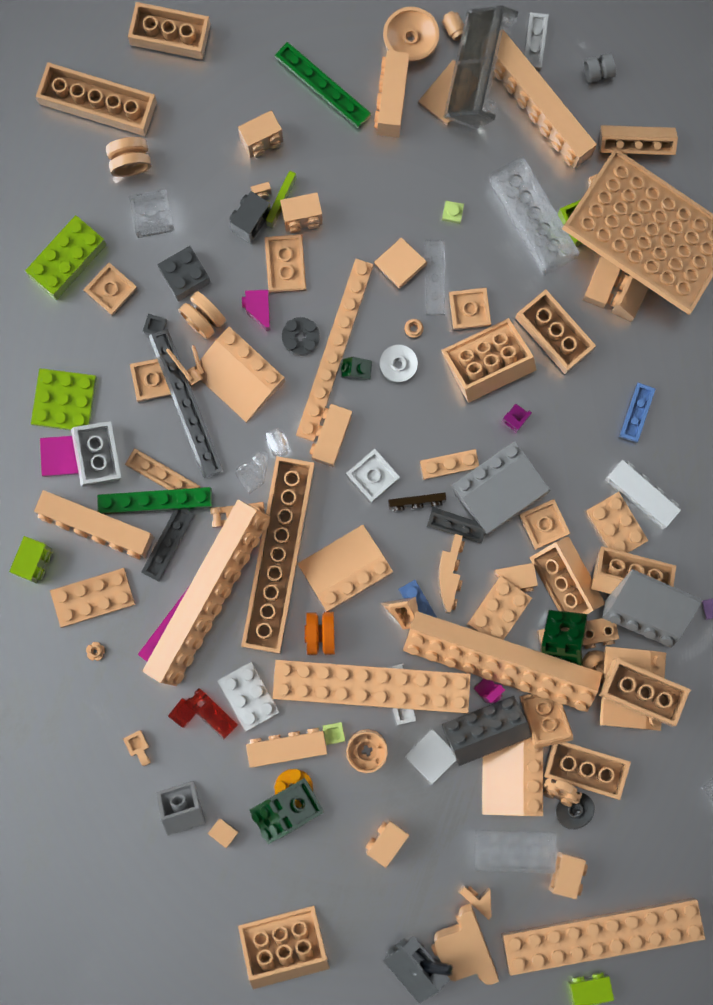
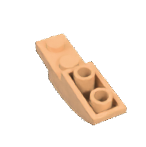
[439,534,465,614]

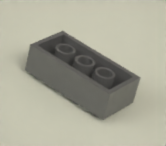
[442,696,532,766]

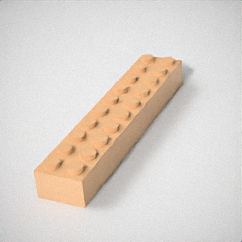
[241,456,315,654]
[142,500,271,686]
[403,611,602,712]
[273,660,471,714]
[501,898,705,976]

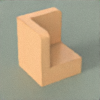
[208,819,239,848]

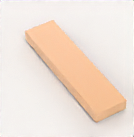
[125,448,200,490]

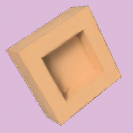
[251,182,272,199]

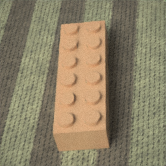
[36,62,157,136]
[34,490,155,560]

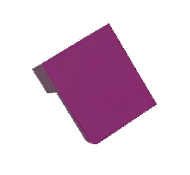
[502,404,532,433]

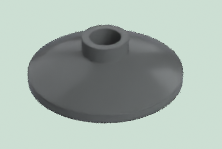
[556,792,595,829]

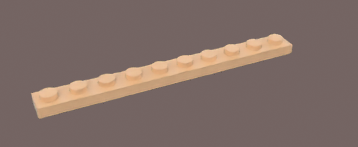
[296,259,373,442]

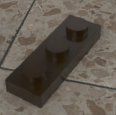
[388,492,446,512]

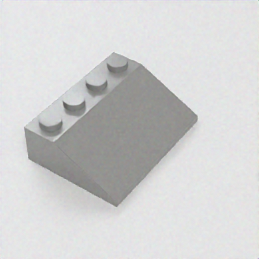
[452,442,550,535]
[602,569,702,648]

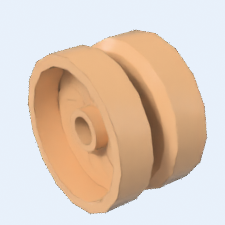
[106,137,152,177]
[178,291,226,340]

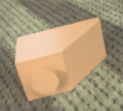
[494,563,538,593]

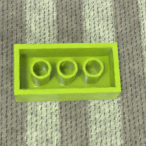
[25,215,107,300]

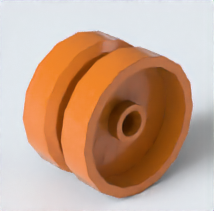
[305,612,335,655]

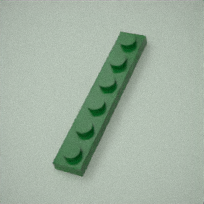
[275,42,371,129]
[97,487,212,515]

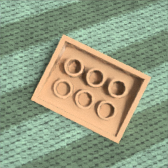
[441,318,536,403]
[194,327,285,423]
[297,525,393,612]
[600,647,666,731]
[482,737,543,816]
[238,906,330,989]

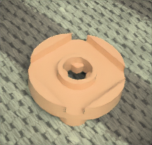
[543,778,582,807]

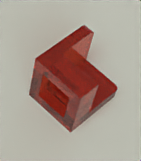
[168,698,198,728]

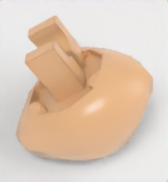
[582,650,605,684]

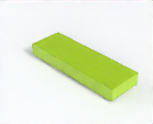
[266,171,296,228]

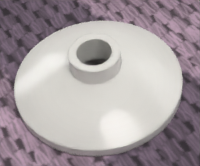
[380,344,418,382]

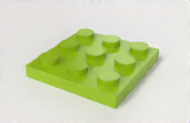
[31,368,97,430]

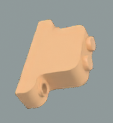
[431,903,499,985]

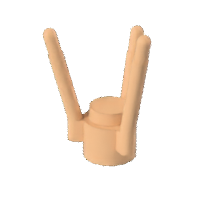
[166,345,204,386]

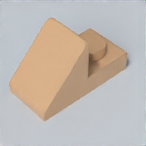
[459,886,491,920]

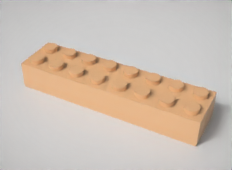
[482,29,597,169]

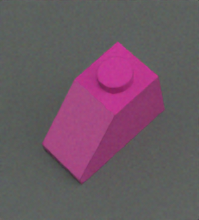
[242,290,270,331]

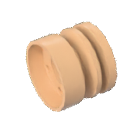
[346,729,388,773]

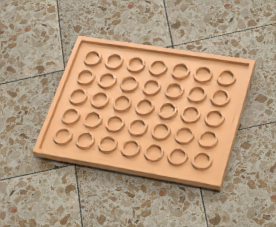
[562,148,713,315]

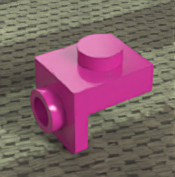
[474,678,505,703]

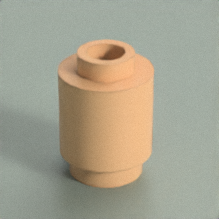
[442,11,467,41]

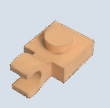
[123,730,151,766]

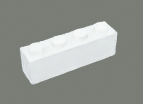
[605,460,681,529]

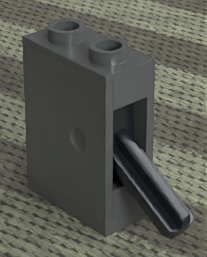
[383,936,453,1004]

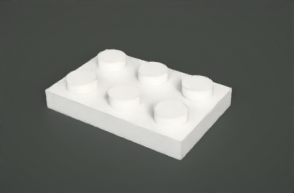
[218,662,280,732]

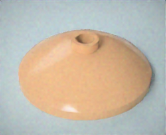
[383,7,439,62]

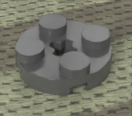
[282,317,320,356]

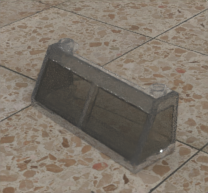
[444,6,519,129]

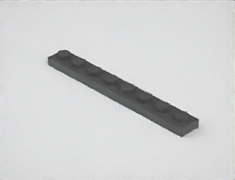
[149,329,223,478]

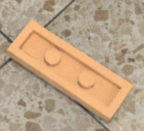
[420,449,479,480]

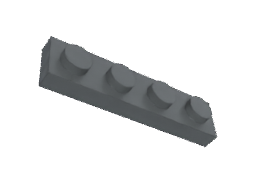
[141,509,195,582]

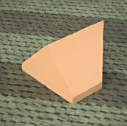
[380,597,419,630]

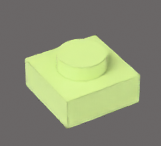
[442,201,464,224]
[323,722,345,745]

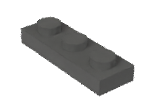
[427,507,486,544]

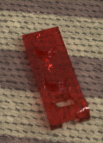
[185,688,238,740]

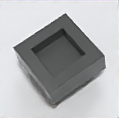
[143,314,167,335]

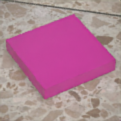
[40,436,79,477]

